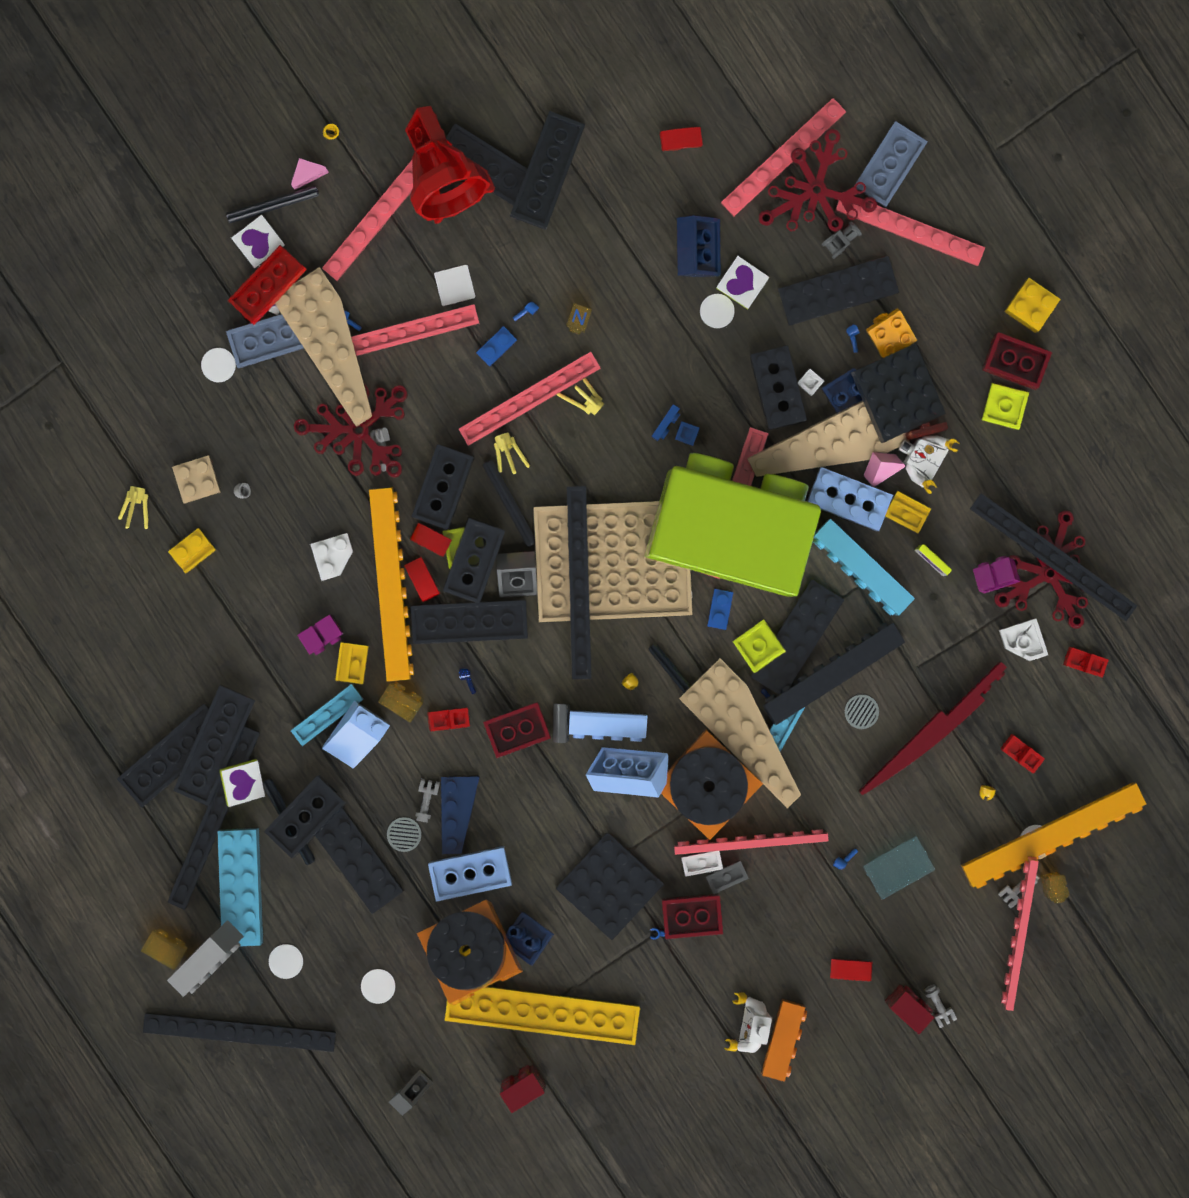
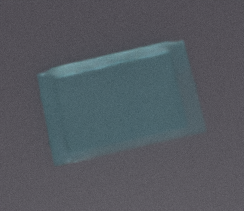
[863,836,935,900]

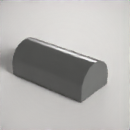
[552,704,570,743]

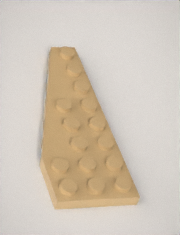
[275,267,372,427]
[747,401,910,476]
[679,659,801,808]

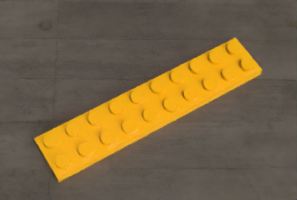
[445,986,640,1045]

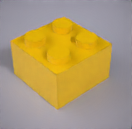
[1004,278,1061,333]

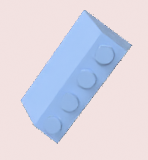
[569,710,647,742]
[586,747,668,797]

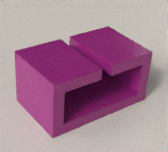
[973,556,1020,594]
[297,614,343,655]

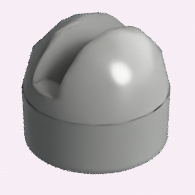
[234,483,251,499]

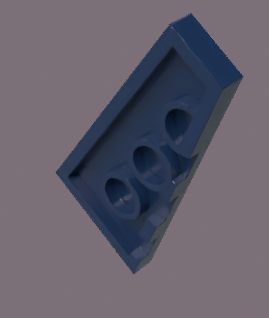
[441,776,480,854]

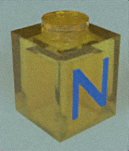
[567,303,592,335]

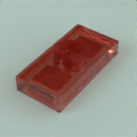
[905,422,948,441]

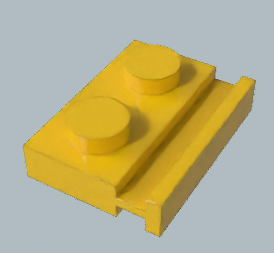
[885,491,931,534]
[168,528,216,574]
[335,642,369,684]

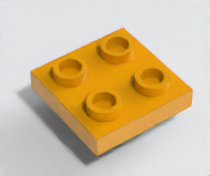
[866,308,917,358]

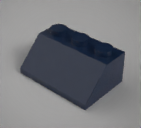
[677,216,721,277]

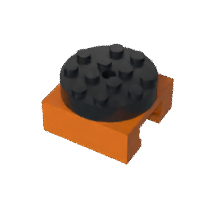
[661,730,763,840]
[417,900,523,1005]

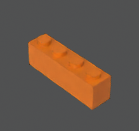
[761,999,807,1082]

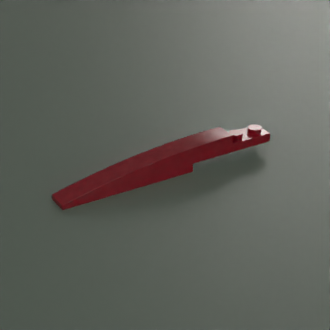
[858,662,1007,795]

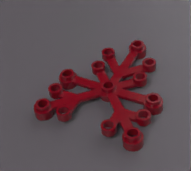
[759,129,877,231]
[294,385,408,477]
[994,511,1088,629]

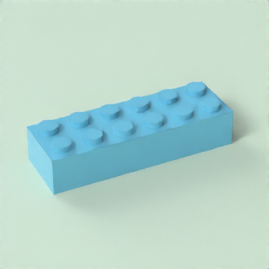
[813,519,915,616]
[218,828,263,946]

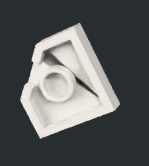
[311,533,353,581]
[999,618,1048,661]

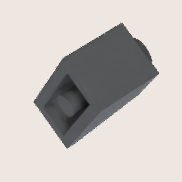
[389,1070,433,1116]

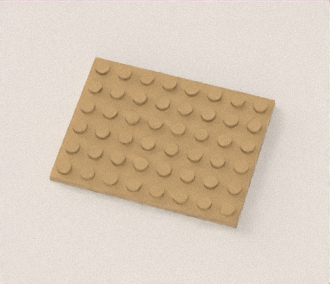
[534,501,692,622]

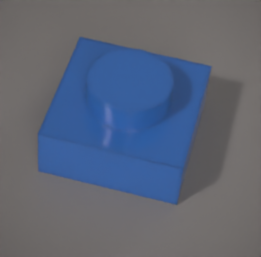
[675,421,699,446]

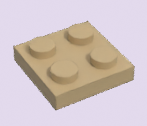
[172,455,221,504]

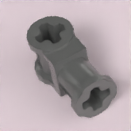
[822,221,862,259]

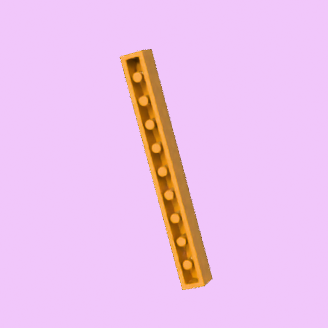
[369,488,414,681]
[961,782,1146,888]

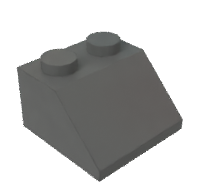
[496,551,538,597]

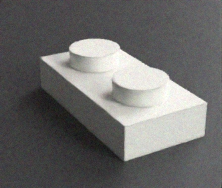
[681,851,723,877]

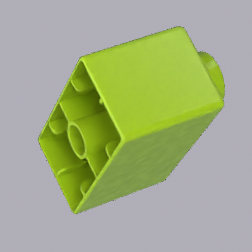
[645,453,821,597]

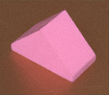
[291,158,329,190]
[864,452,905,487]

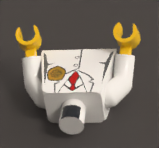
[899,435,960,494]
[724,992,772,1053]

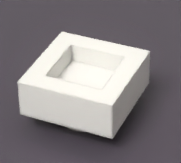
[798,369,824,396]

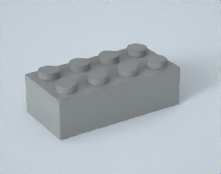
[167,920,244,997]

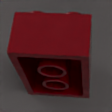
[982,332,1052,390]
[483,702,551,758]
[662,893,723,939]
[885,984,935,1035]
[499,1064,546,1113]

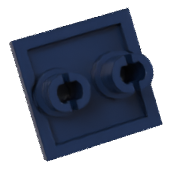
[821,368,863,413]
[506,912,554,966]

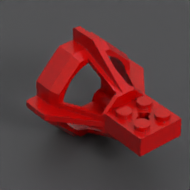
[405,106,495,224]

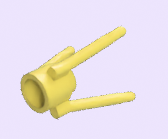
[557,378,604,415]
[494,433,530,474]
[118,486,148,529]

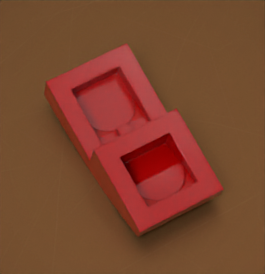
[660,127,703,151]
[410,523,452,557]
[404,557,440,602]
[1063,647,1108,678]
[427,708,470,731]
[1000,734,1045,774]
[830,958,873,981]

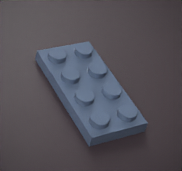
[854,121,928,207]
[226,314,304,369]

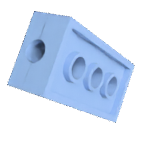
[807,467,893,531]
[428,846,512,902]

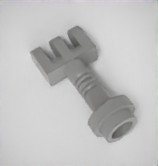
[370,428,393,471]
[415,778,440,823]
[998,873,1040,908]
[925,984,957,1028]

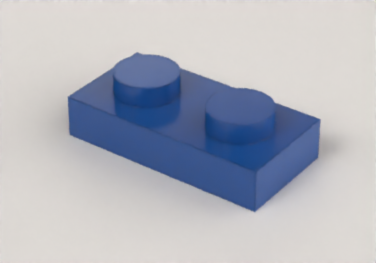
[476,326,517,367]
[652,404,680,441]
[707,589,733,630]

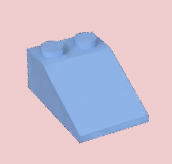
[322,700,390,768]

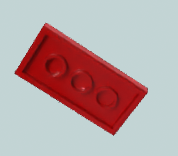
[228,245,307,325]

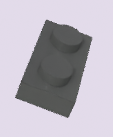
[706,860,749,894]

